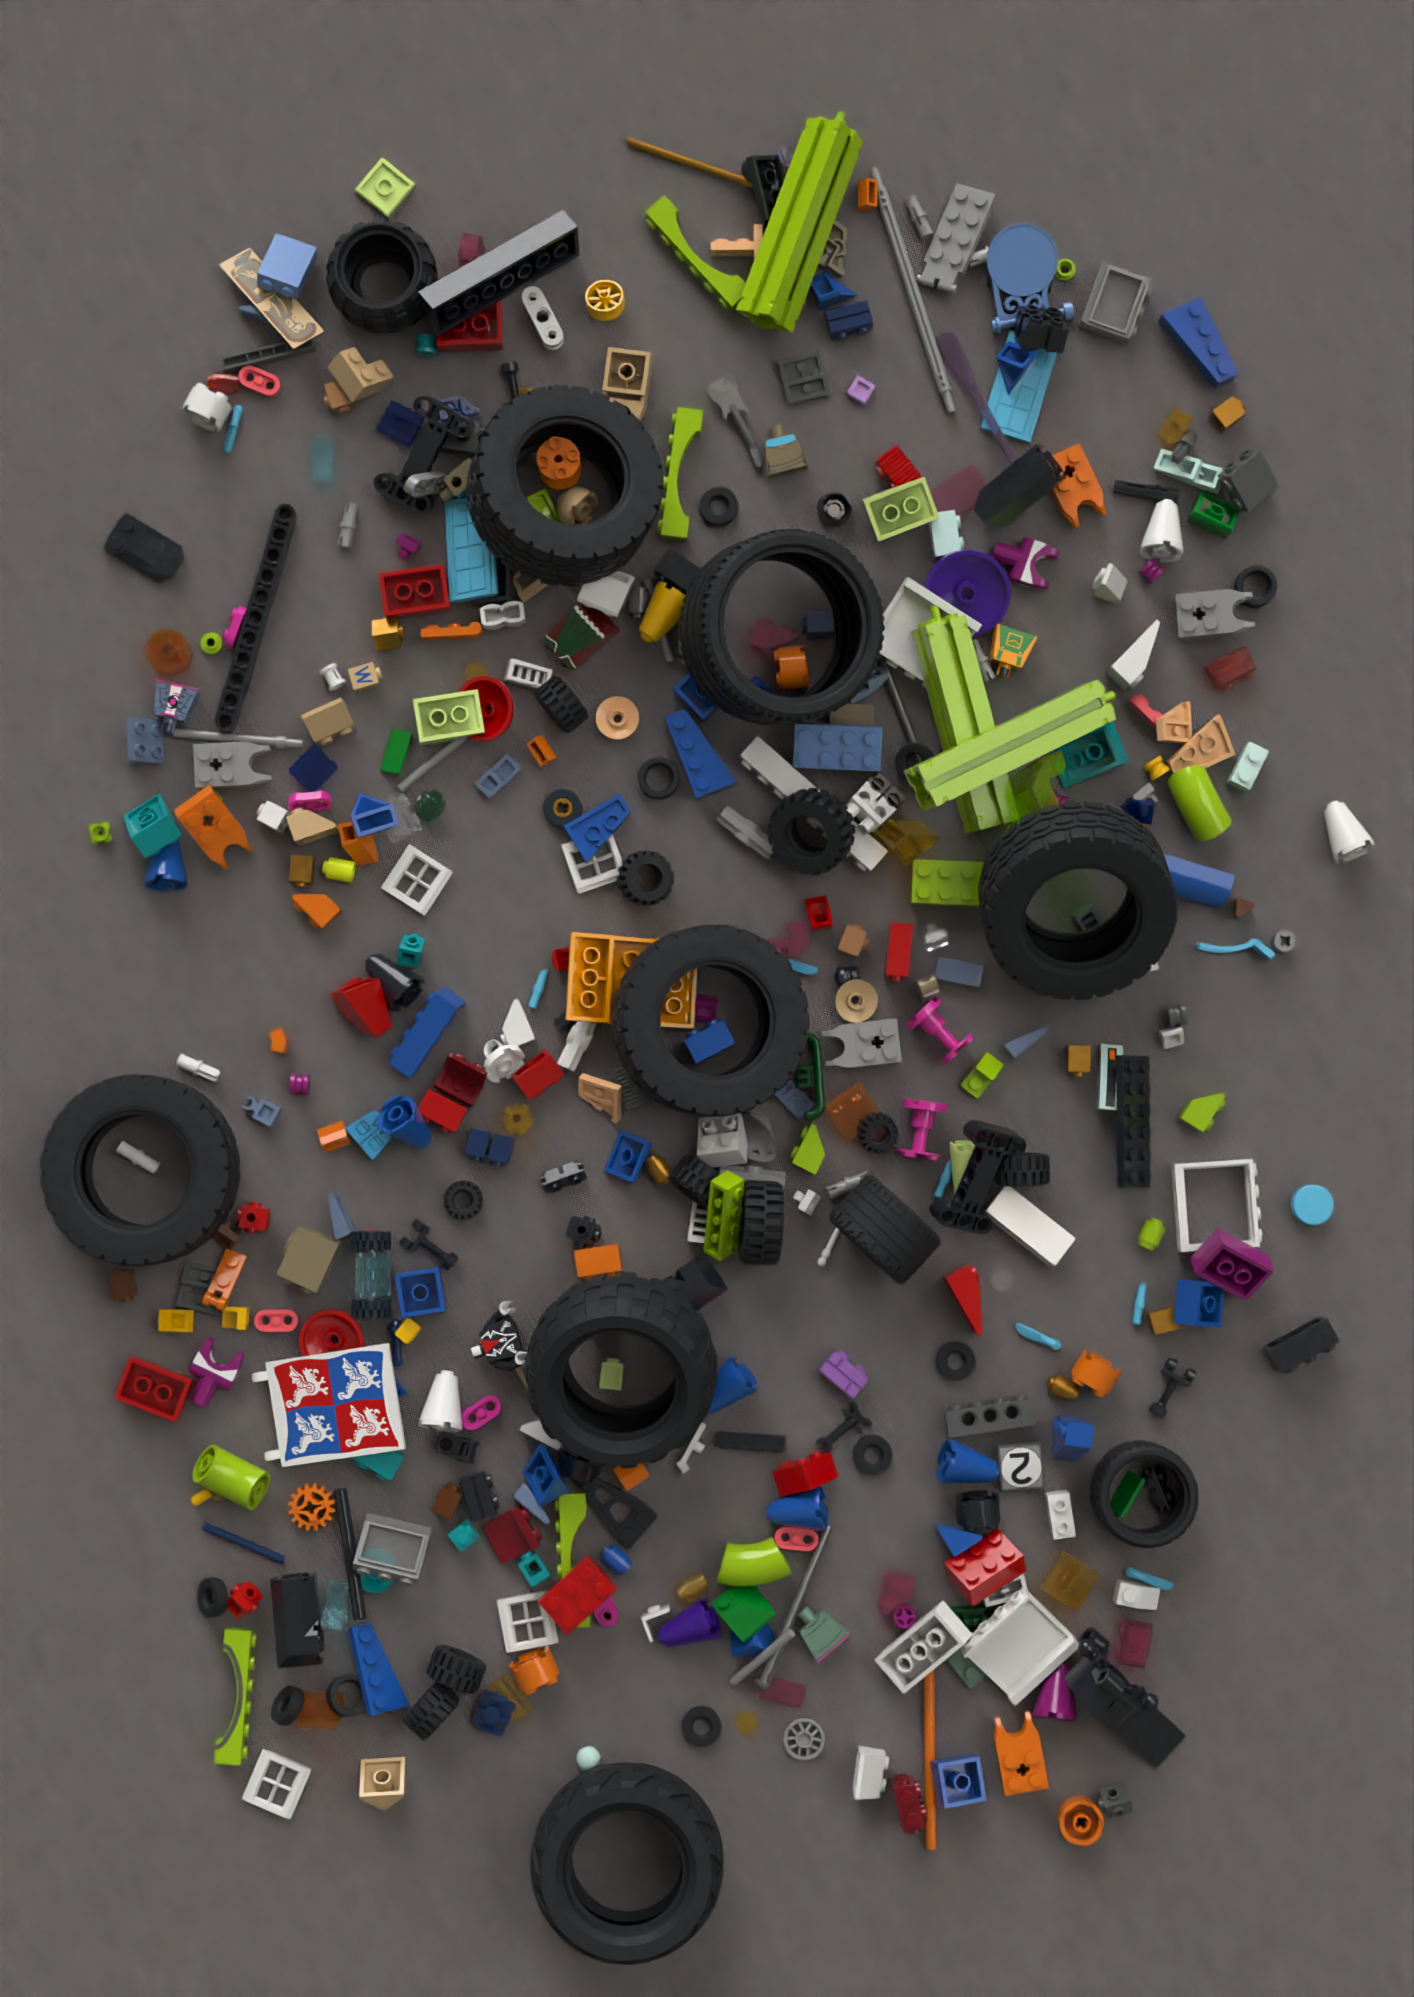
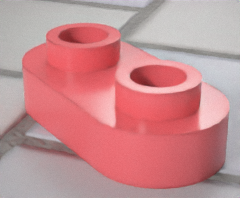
[238,365,281,397]
[1128,694,1162,730]
[254,1309,299,1332]
[774,1526,818,1551]

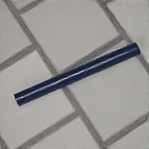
[201,1522,286,1564]

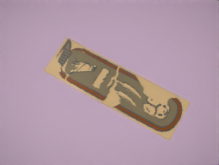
[219,247,324,349]

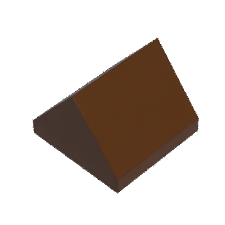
[1232,898,1256,919]

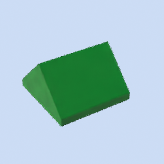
[1187,490,1240,539]

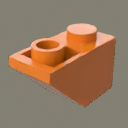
[338,821,379,866]
[291,894,343,930]

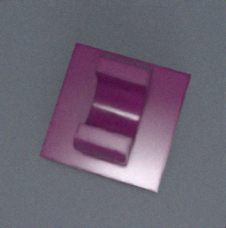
[395,533,423,559]

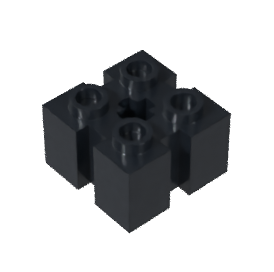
[1013,305,1069,353]

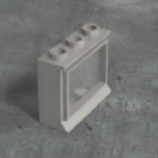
[1078,260,1153,344]
[353,1513,431,1586]

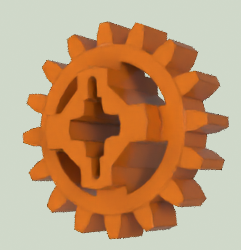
[287,1482,336,1531]

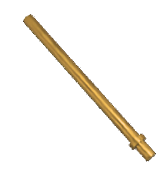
[626,137,753,189]

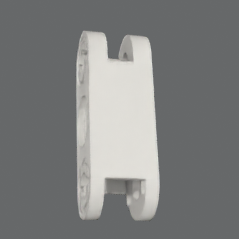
[522,286,564,351]

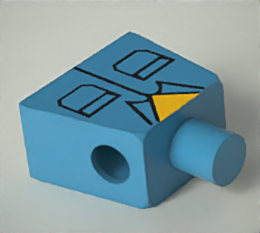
[345,1110,393,1160]

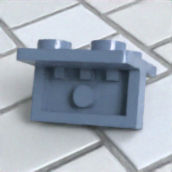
[126,717,164,765]

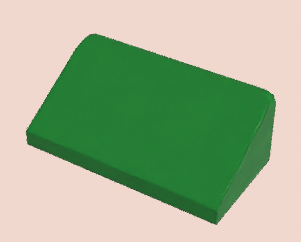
[380,728,413,776]
[1110,1471,1146,1518]

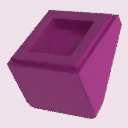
[694,994,718,1022]

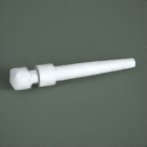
[817,1228,840,1267]

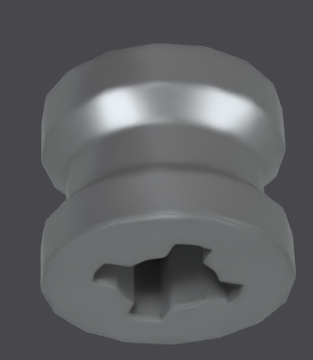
[1271,930,1296,953]

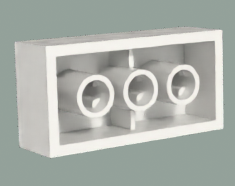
[875,1601,973,1694]

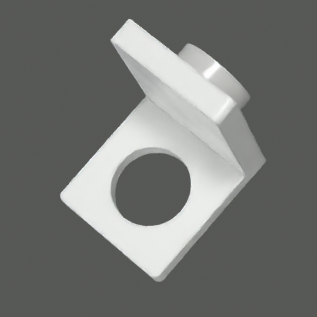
[641,1604,671,1643]

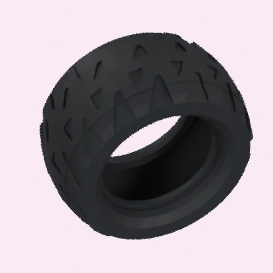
[530,1762,724,1965]

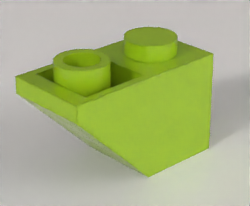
[1178,1093,1226,1132]
[790,1124,825,1175]

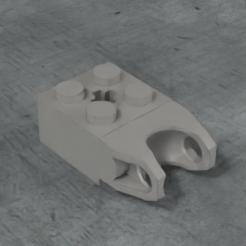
[1176,589,1255,642]
[193,741,272,791]
[822,1018,902,1069]

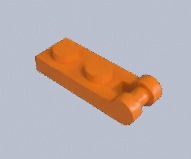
[421,622,483,641]
[202,1249,247,1311]

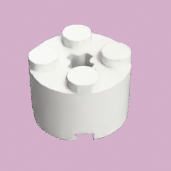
[181,383,232,432]

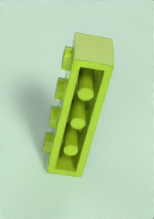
[704,1170,745,1261]

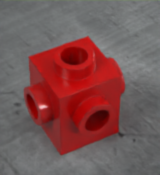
[236,1201,271,1234]
[226,1580,263,1620]

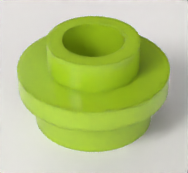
[1055,259,1076,281]
[201,632,223,654]

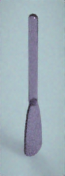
[936,331,1017,464]

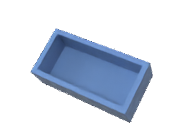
[793,722,883,771]

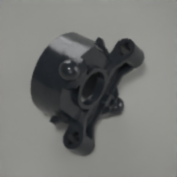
[1065,1627,1159,1730]

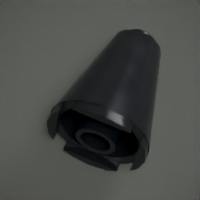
[365,954,425,1012]

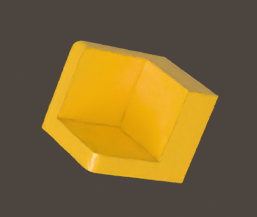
[222,1305,250,1330]

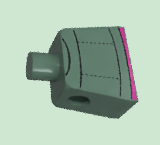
[797,1606,850,1663]

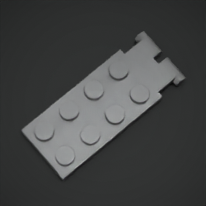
[916,183,997,294]

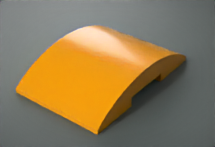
[565,932,697,1029]

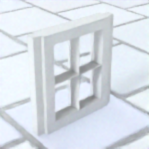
[561,835,622,894]
[381,844,453,916]
[497,1590,559,1653]
[242,1749,312,1819]

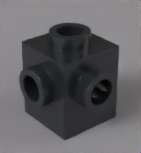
[565,1215,602,1248]

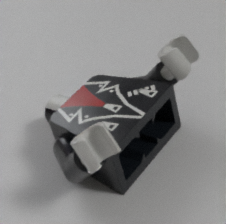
[471,1301,527,1371]

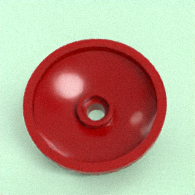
[458,676,514,742]
[299,1309,364,1356]

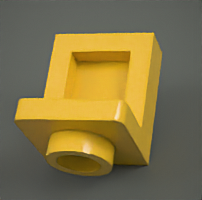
[158,1309,194,1332]

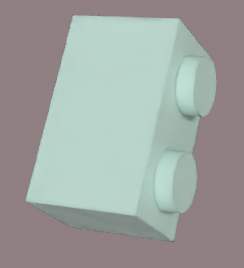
[928,510,964,560]
[1226,741,1269,793]

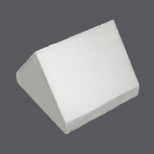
[1158,1025,1184,1049]

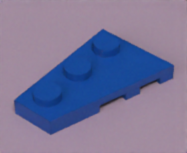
[564,793,631,864]

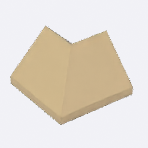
[359,1757,407,1811]

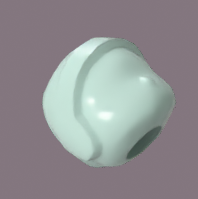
[576,1746,601,1772]

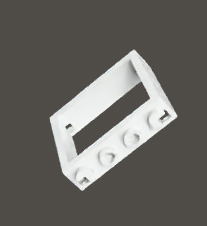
[1171,1159,1262,1252]

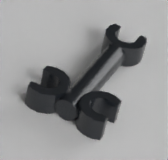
[815,1401,872,1453]

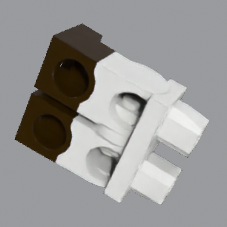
[846,771,907,835]

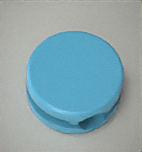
[1290,1185,1334,1225]

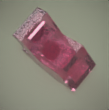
[766,921,810,958]

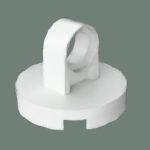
[483,1039,525,1083]

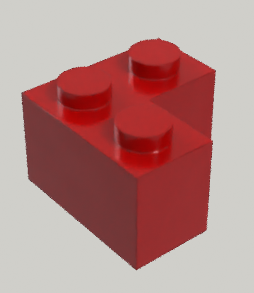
[771,1450,839,1496]

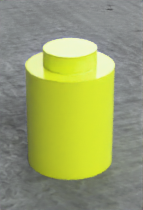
[322,857,356,883]

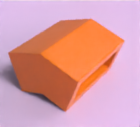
[858,178,877,212]
[526,735,557,767]
[268,1027,290,1054]
[317,1120,351,1153]
[613,1463,650,1491]

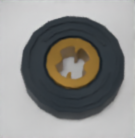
[544,789,582,828]

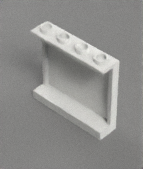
[879,577,982,688]
[960,1587,1079,1706]

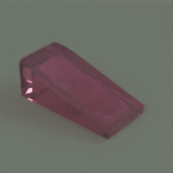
[758,1676,807,1708]

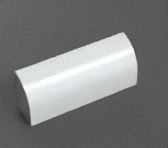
[983,1186,1076,1268]

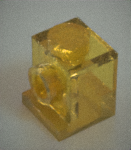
[1158,407,1193,444]

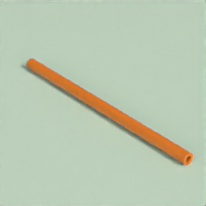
[924,1670,936,1850]

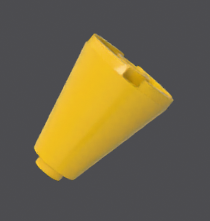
[638,581,685,644]

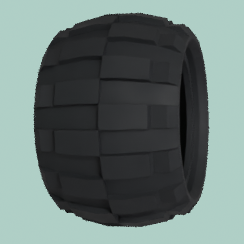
[326,218,438,334]

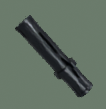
[1113,479,1180,503]

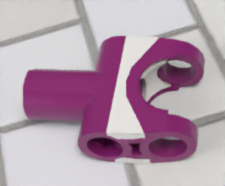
[992,537,1060,590]
[189,1337,244,1408]

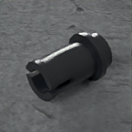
[553,1009,572,1032]

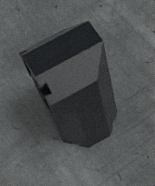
[974,444,1067,525]
[662,1252,729,1311]
[270,1572,325,1669]

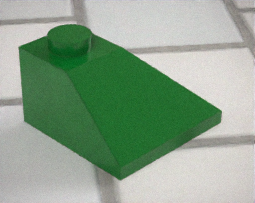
[711,1586,777,1643]

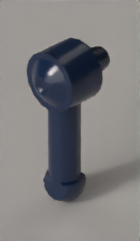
[387,1320,403,1367]

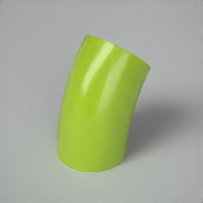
[1167,765,1232,842]
[192,1444,271,1510]
[716,1537,792,1587]

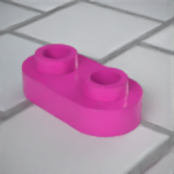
[222,606,247,649]
[288,790,332,812]
[461,1395,502,1430]
[594,1596,619,1627]

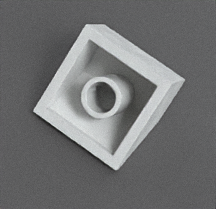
[852,1746,889,1800]

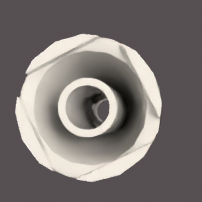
[1140,499,1184,563]
[1324,801,1376,864]
[418,1370,462,1432]

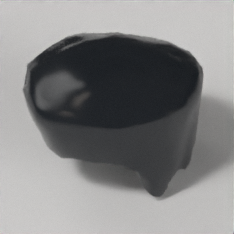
[817,492,853,527]

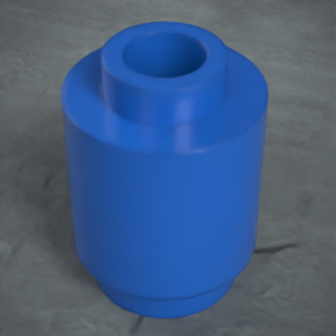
[600,1544,633,1576]

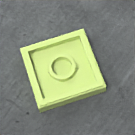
[355,157,416,219]

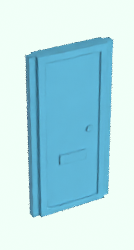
[980,330,1057,443]
[445,497,498,603]

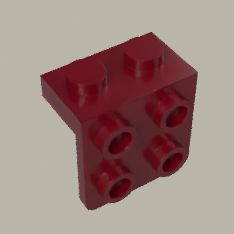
[433,1053,488,1108]
[483,1504,542,1563]

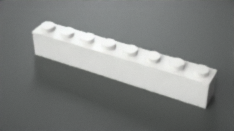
[740,736,888,872]

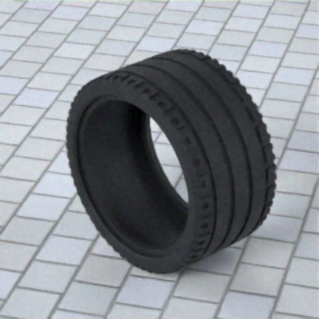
[678,529,885,726]

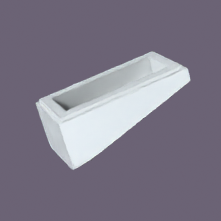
[503,658,552,689]
[687,1201,708,1243]

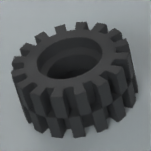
[856,1112,899,1154]
[443,1181,484,1220]

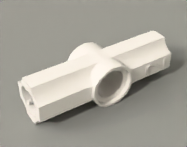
[557,1021,597,1072]

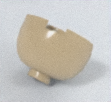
[557,487,598,524]

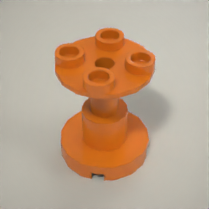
[537,436,582,491]

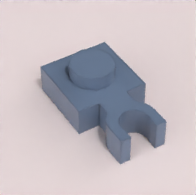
[241,1094,283,1128]

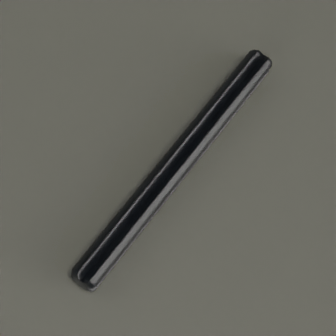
[334,1488,366,1620]

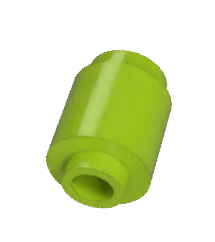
[1138,1217,1166,1251]

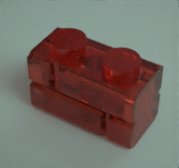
[1204,646,1257,692]

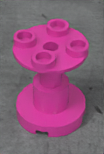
[904,996,974,1065]
[896,1098,947,1161]

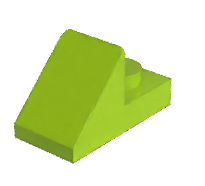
[960,1052,1004,1099]

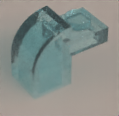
[321,1579,350,1631]

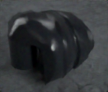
[834,966,860,987]

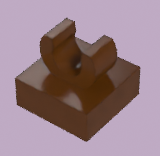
[213,1221,241,1250]

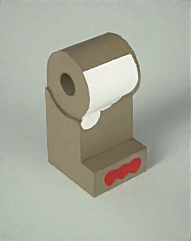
[914,974,940,1003]

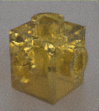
[502,1103,537,1137]

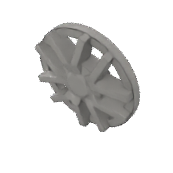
[784,1718,825,1760]

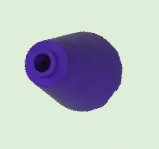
[658,1597,722,1648]

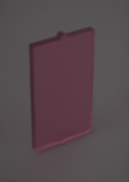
[930,463,987,516]

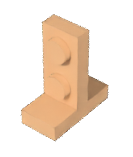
[711,224,763,260]

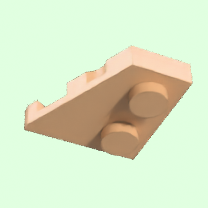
[1156,701,1192,744]

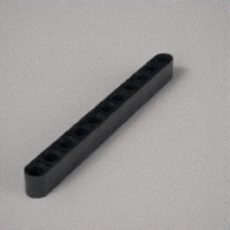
[215,503,298,733]

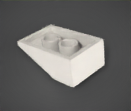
[1106,620,1160,691]

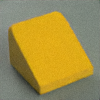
[395,1318,423,1344]

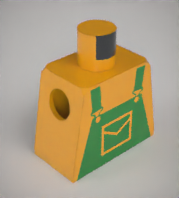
[990,624,1037,679]

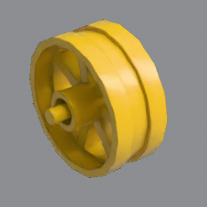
[585,280,625,321]

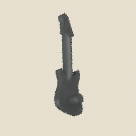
[707,375,762,468]

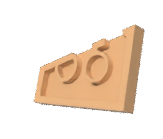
[1167,714,1235,775]

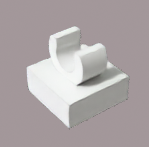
[793,1189,821,1216]

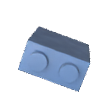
[257,233,317,300]

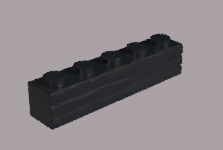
[717,1431,786,1453]

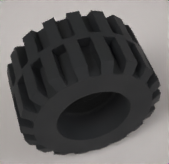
[534,675,589,734]
[617,851,675,905]
[995,1153,1050,1187]
[669,1155,720,1208]
[426,1645,487,1694]
[403,1682,460,1741]

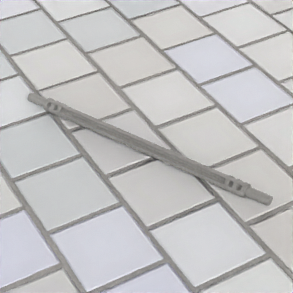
[870,167,956,414]

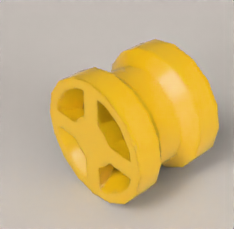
[1142,755,1170,781]

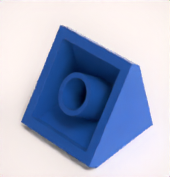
[604,1130,652,1183]
[522,1444,570,1507]
[934,1523,982,1557]

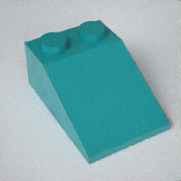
[1049,722,1129,789]
[123,793,182,858]

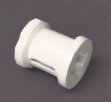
[319,663,346,691]

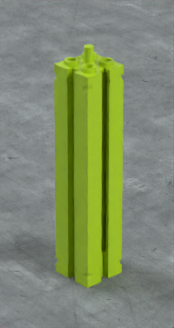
[736,111,864,333]
[911,605,1020,834]
[904,679,1116,811]

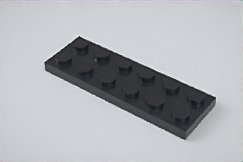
[1116,1055,1151,1188]

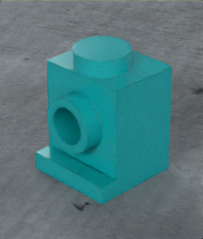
[397,933,425,968]
[448,1519,480,1553]
[518,1550,551,1587]

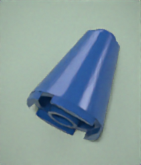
[143,840,188,892]
[377,1095,432,1150]
[709,1355,759,1414]
[936,1438,999,1483]
[766,1486,828,1531]

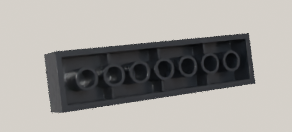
[418,210,580,337]

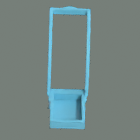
[1195,938,1275,960]

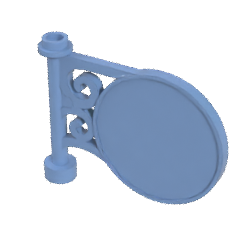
[986,223,1074,334]

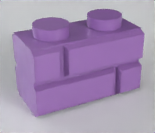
[818,1350,869,1399]

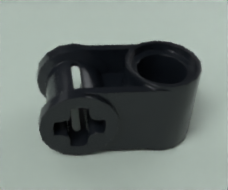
[436,1432,480,1464]

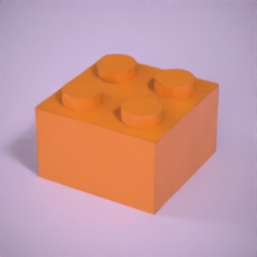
[574,1243,623,1281]

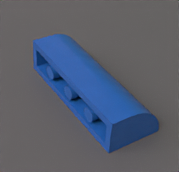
[1164,854,1235,909]

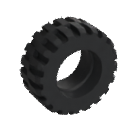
[767,788,855,876]
[738,1180,784,1266]

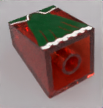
[542,602,620,671]

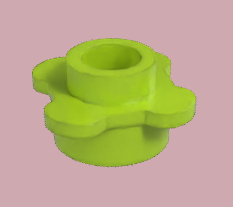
[89,822,112,845]

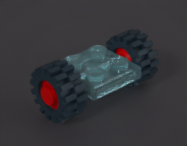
[351,1230,391,1319]

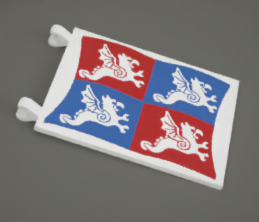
[252,1343,406,1467]

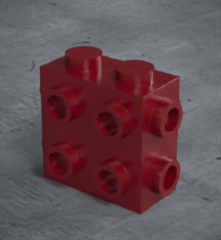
[890,1773,928,1835]

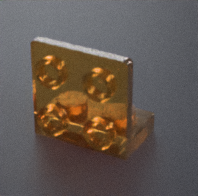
[825,1081,879,1141]
[294,1691,344,1730]

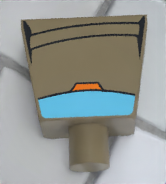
[765,424,808,479]
[438,458,473,503]

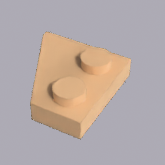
[578,1073,622,1124]

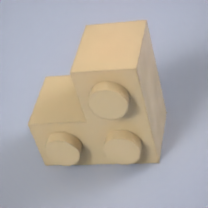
[328,347,394,402]

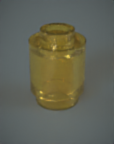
[676,1572,710,1603]

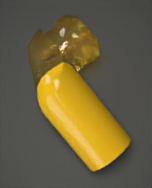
[191,1488,224,1506]

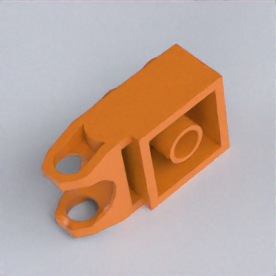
[1050,443,1107,530]
[174,785,253,870]
[993,1710,1049,1796]

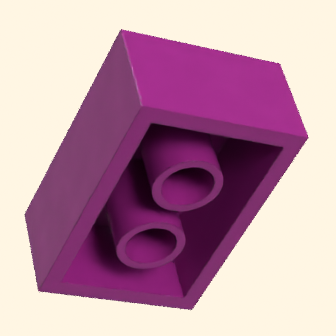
[1190,1228,1274,1301]

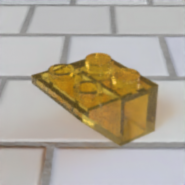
[875,818,939,866]
[1040,1550,1101,1611]

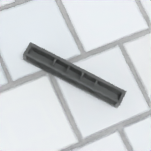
[220,338,316,373]

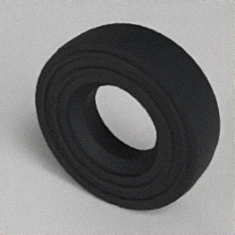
[700,486,739,526]
[895,742,934,781]
[936,1341,976,1381]
[853,1435,893,1475]
[197,1577,228,1618]
[271,1685,304,1726]
[682,1706,721,1747]

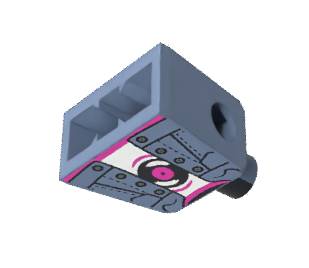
[154,679,201,734]

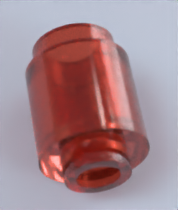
[208,372,239,395]

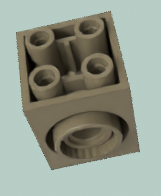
[276,1225,343,1295]

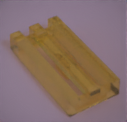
[489,1672,533,1722]

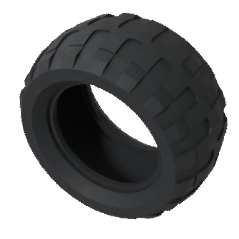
[524,1272,717,1468]

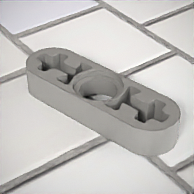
[404,470,447,497]

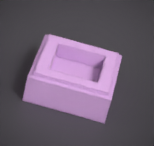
[846,375,876,406]

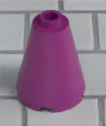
[1033,1661,1077,1722]

